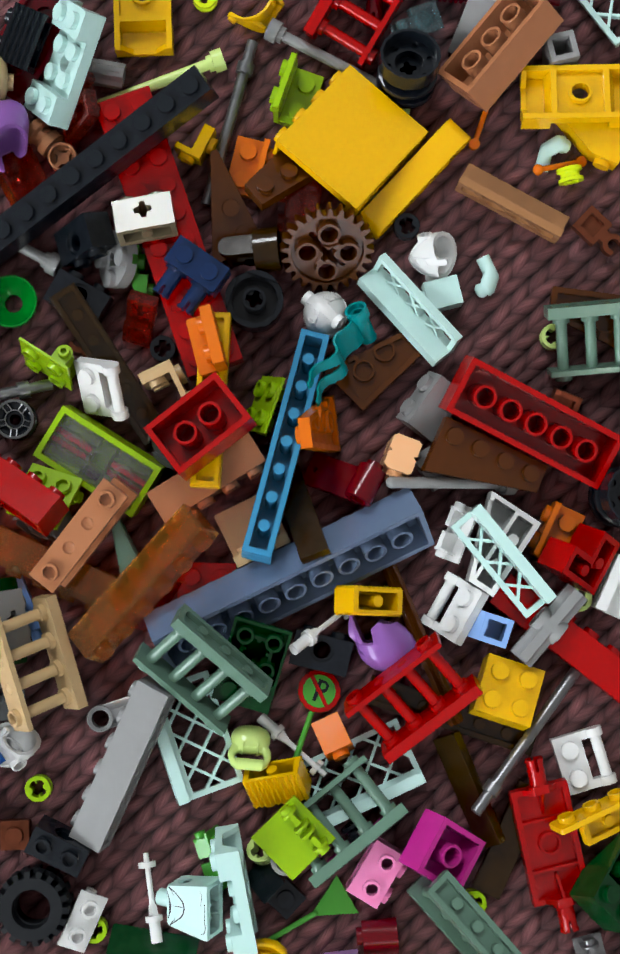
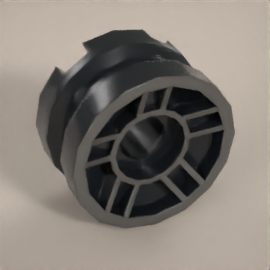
[0,399,38,441]

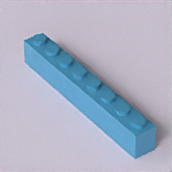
[241,328,330,565]

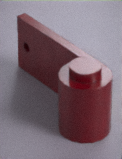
[303,452,386,507]
[355,917,399,954]

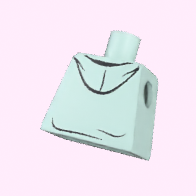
[155,875,223,942]

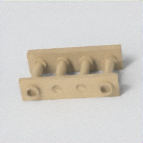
[0,594,89,732]

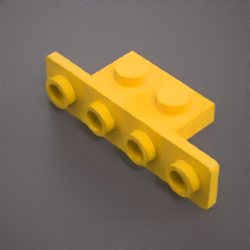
[549,788,620,846]

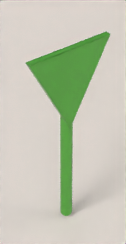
[268,875,359,940]

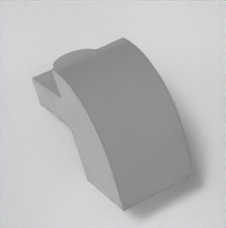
[542,29,584,98]

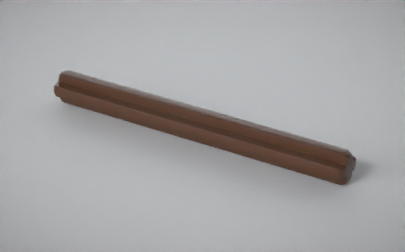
[382,564,463,726]

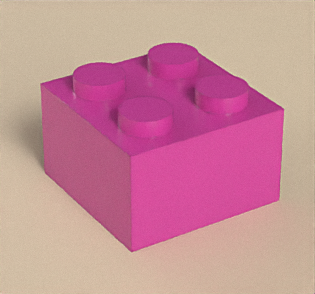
[398,808,486,887]

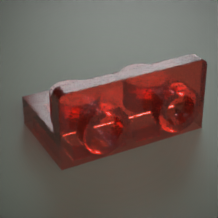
[0,143,47,206]

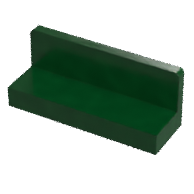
[106,923,199,954]

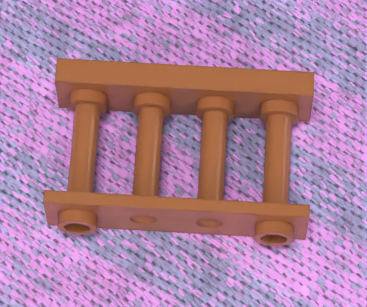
[29,477,139,593]

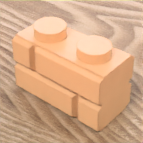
[380,433,422,481]

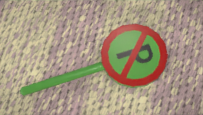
[293,670,341,757]

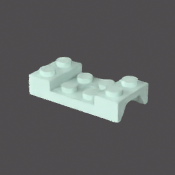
[24,0,106,130]
[210,823,259,954]

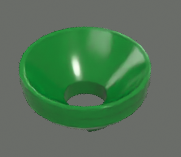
[0,275,38,328]

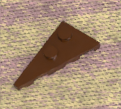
[210,149,257,262]

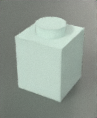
[421,274,464,312]

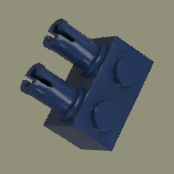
[153,235,231,317]

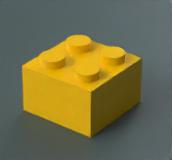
[468,653,546,731]

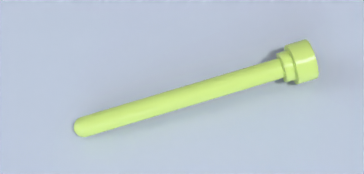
[95,47,228,104]

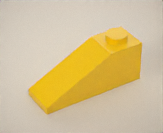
[555,122,620,171]

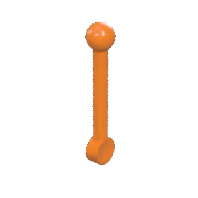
[468,110,489,151]
[533,156,587,176]

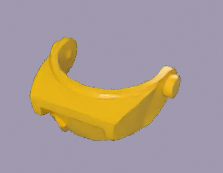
[227,0,285,33]

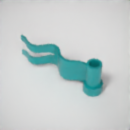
[307,301,377,406]

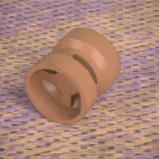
[28,118,63,158]
[48,142,77,172]

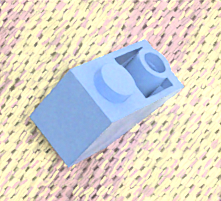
[467,610,515,649]

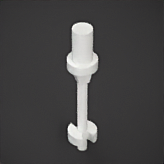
[289,614,351,655]
[256,713,327,777]
[138,852,163,944]

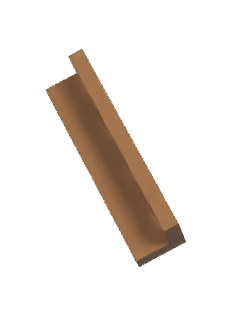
[455,163,570,244]

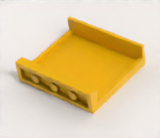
[272,65,429,216]

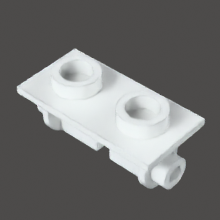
[434,501,476,565]
[57,887,108,953]

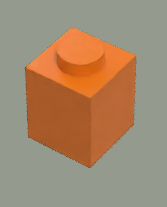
[311,712,355,762]

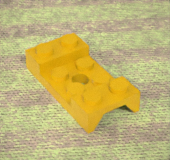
[113,0,174,58]
[519,64,620,129]

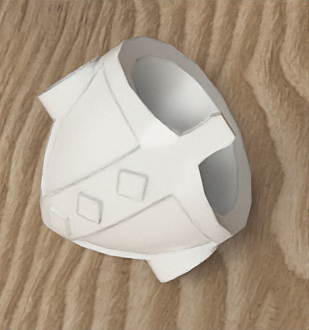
[408,231,457,281]
[301,291,347,339]
[0,722,41,772]

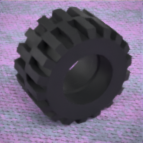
[0,864,74,947]

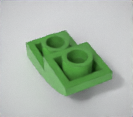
[131,245,155,297]

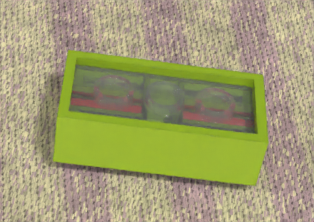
[33,404,167,518]

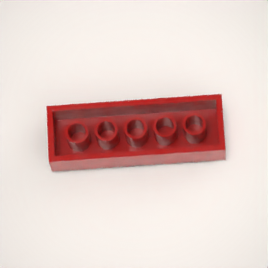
[438,355,620,490]

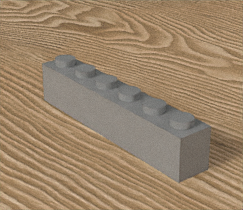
[69,675,176,853]

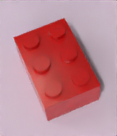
[143,372,257,481]

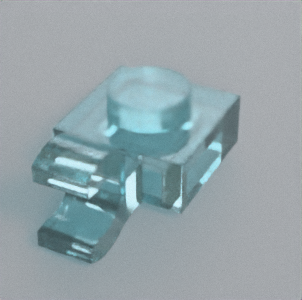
[389,0,444,34]

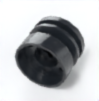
[376,29,441,109]
[588,466,620,528]

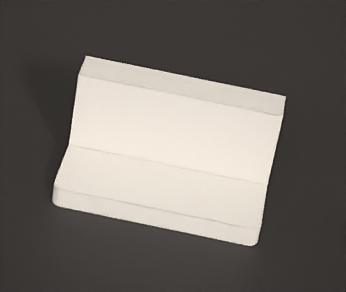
[591,554,620,619]

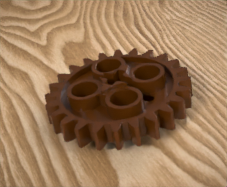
[279,202,375,291]

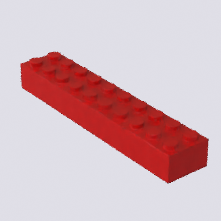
[94,86,244,381]

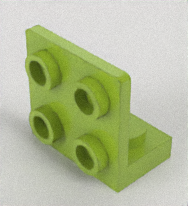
[269,52,324,127]

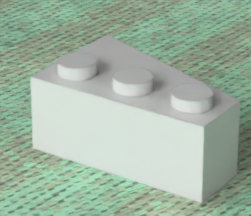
[465,491,541,597]

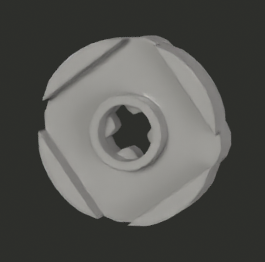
[94,230,138,289]

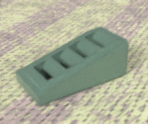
[112,519,146,574]

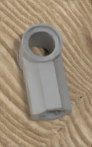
[83,58,126,90]
[87,696,130,732]

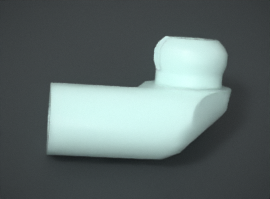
[535,135,571,172]
[474,254,499,298]

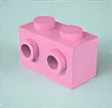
[345,837,407,909]

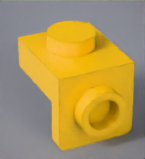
[174,123,219,166]

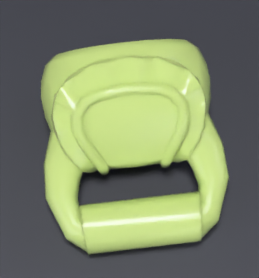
[228,725,271,772]

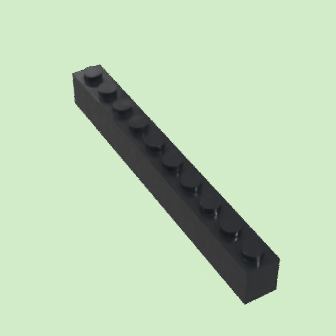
[0,65,219,265]

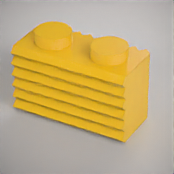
[334,585,403,617]
[242,756,312,809]

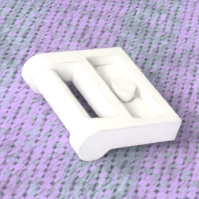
[73,356,130,421]
[421,571,489,646]
[549,724,618,796]

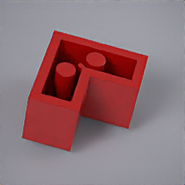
[537,523,620,595]

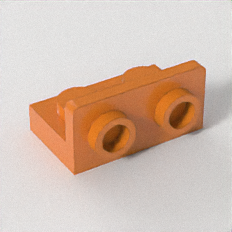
[229,135,274,199]
[186,304,229,376]
[528,501,586,559]

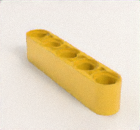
[359,119,471,240]

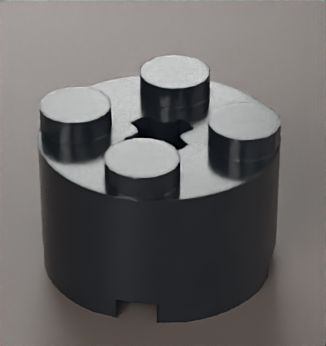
[225,270,284,333]

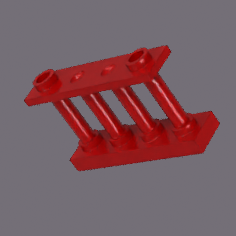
[303,0,404,69]
[344,631,483,764]

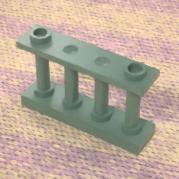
[543,298,620,382]
[132,603,274,737]
[304,755,409,889]
[406,870,522,954]

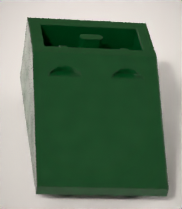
[211,615,293,714]
[569,834,620,933]

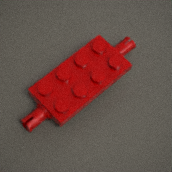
[508,756,585,934]

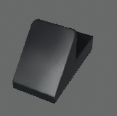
[248,863,307,920]

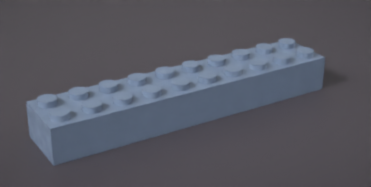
[143,489,435,668]

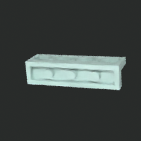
[357,253,463,367]
[450,504,558,619]

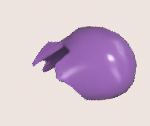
[0,99,30,173]
[348,615,416,672]

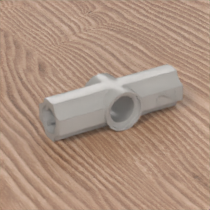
[510,583,587,668]

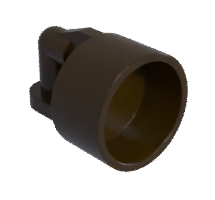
[218,227,283,272]

